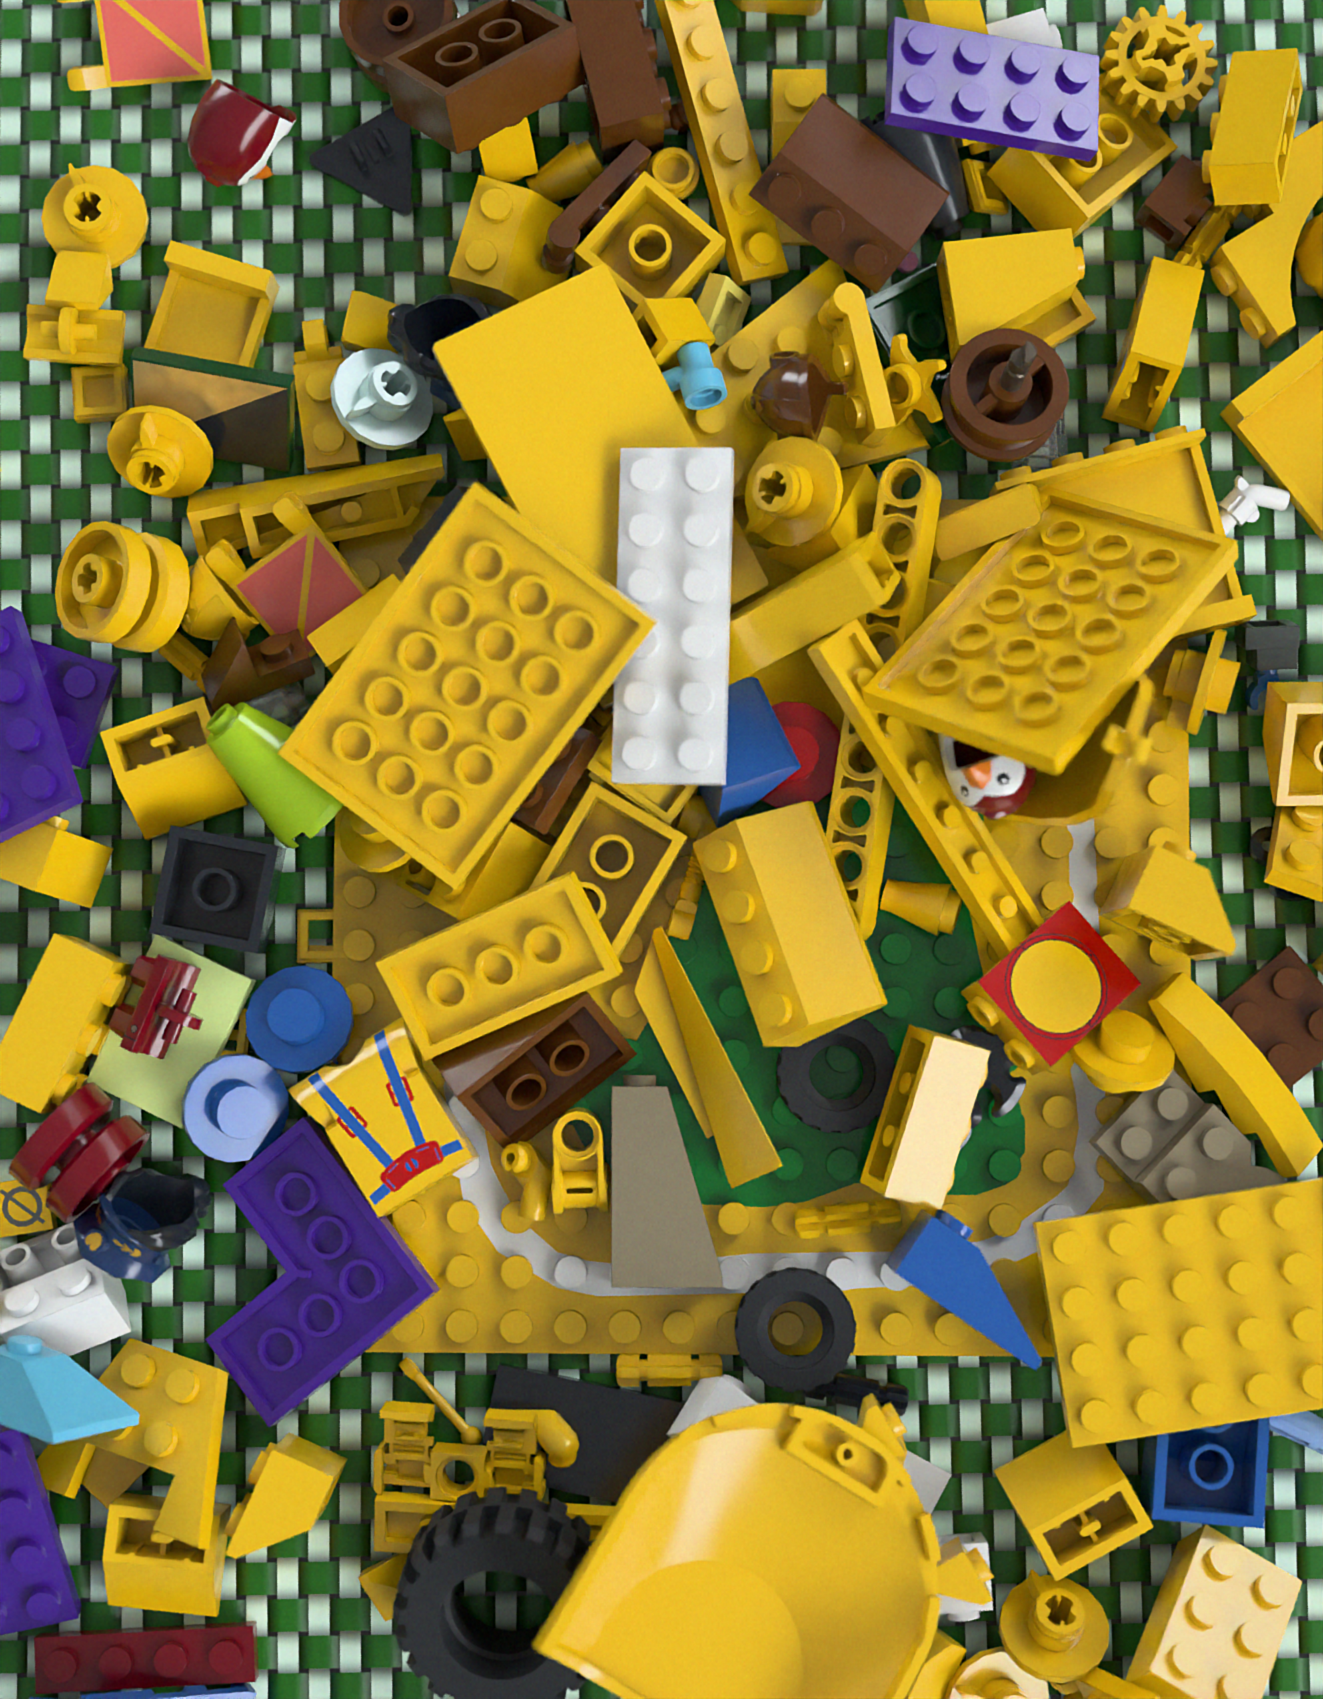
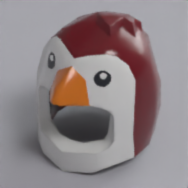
[187,79,296,187]
[938,733,1037,820]

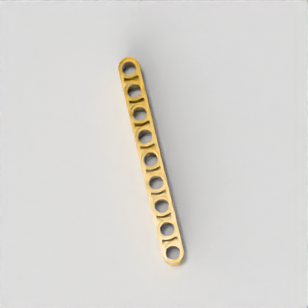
[826,458,942,941]

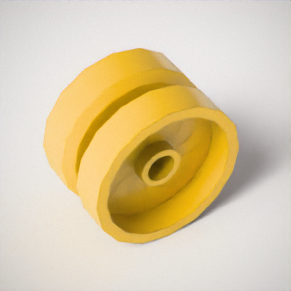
[55,521,191,653]

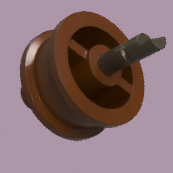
[940,328,1069,462]

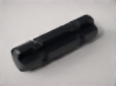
[802,1372,909,1416]

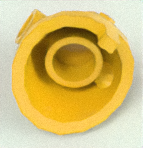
[180,555,259,641]

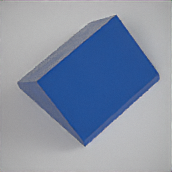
[698,677,801,828]

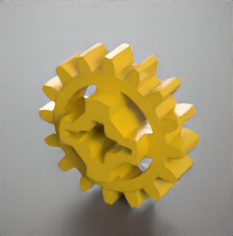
[1099,5,1218,123]

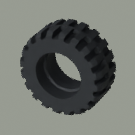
[393,1487,596,1699]

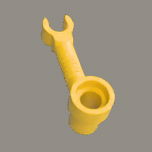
[665,793,737,940]

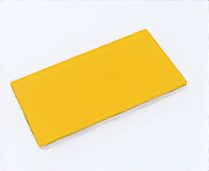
[432,264,768,606]

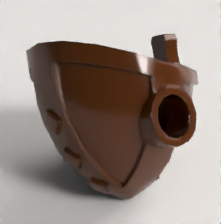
[750,351,849,442]

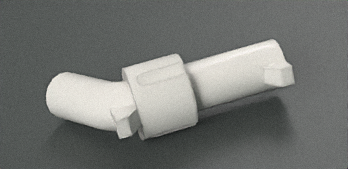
[1218,475,1290,535]

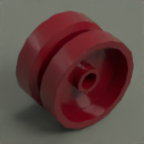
[8,1082,150,1224]

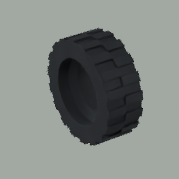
[775,1017,896,1133]
[735,1267,857,1393]

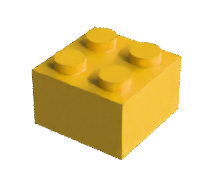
[574,171,726,314]

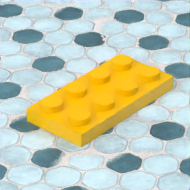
[376,870,623,1061]

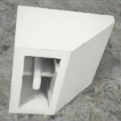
[0,1222,131,1357]

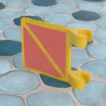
[57,0,213,91]
[205,490,369,658]

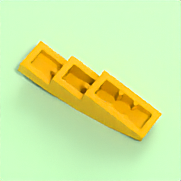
[1148,972,1323,1178]

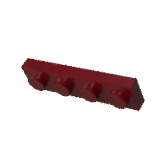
[34,1621,259,1694]

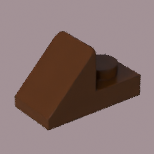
[201,617,316,713]

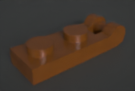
[540,139,652,274]

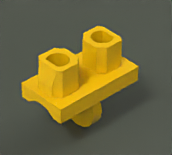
[23,304,126,367]

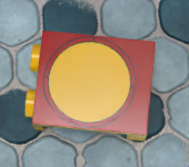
[961,901,1142,1076]

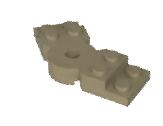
[1088,1070,1288,1204]

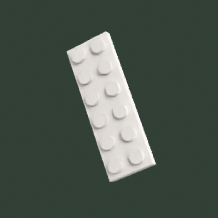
[611,448,734,785]

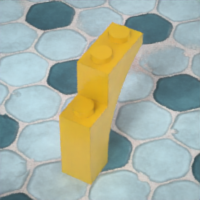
[1209,120,1323,349]

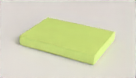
[86,934,256,1128]

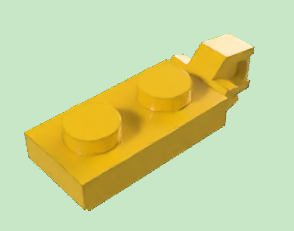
[293,318,361,472]

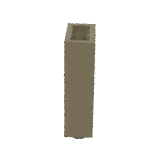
[611,1075,722,1288]

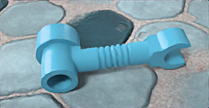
[662,342,727,410]

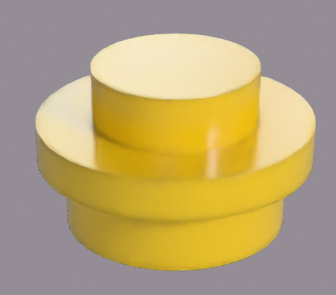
[647,147,699,200]

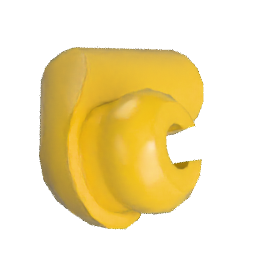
[501,1142,552,1221]
[519,1409,579,1468]

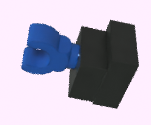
[1234,619,1300,711]

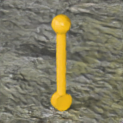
[399,1357,483,1445]

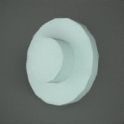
[330,348,433,450]

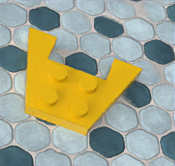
[36,1338,228,1551]

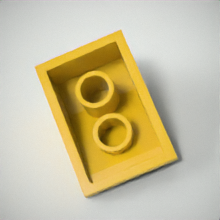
[986,70,1178,239]

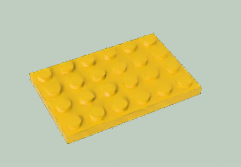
[277,483,659,890]
[861,486,1239,775]
[1033,1177,1323,1448]

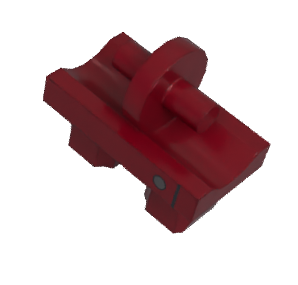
[108,954,204,1060]

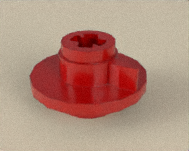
[760,701,841,808]

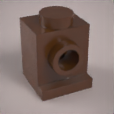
[1134,154,1213,252]

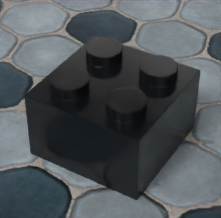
[149,825,287,954]

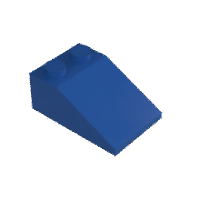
[885,1209,1042,1371]
[1140,1417,1270,1529]

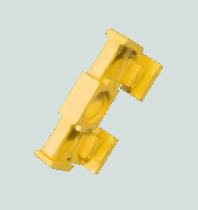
[373,1400,547,1501]

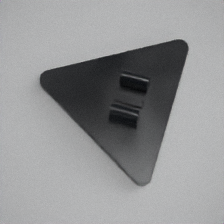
[309,107,412,216]

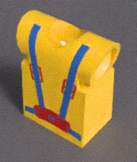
[288,1016,480,1218]

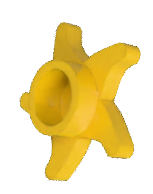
[883,333,946,426]

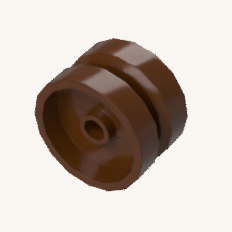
[339,0,461,94]

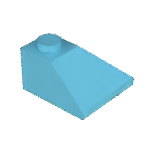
[0,1335,139,1444]

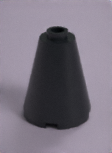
[860,107,970,242]

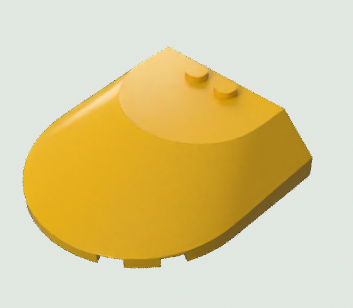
[532,1403,941,1699]

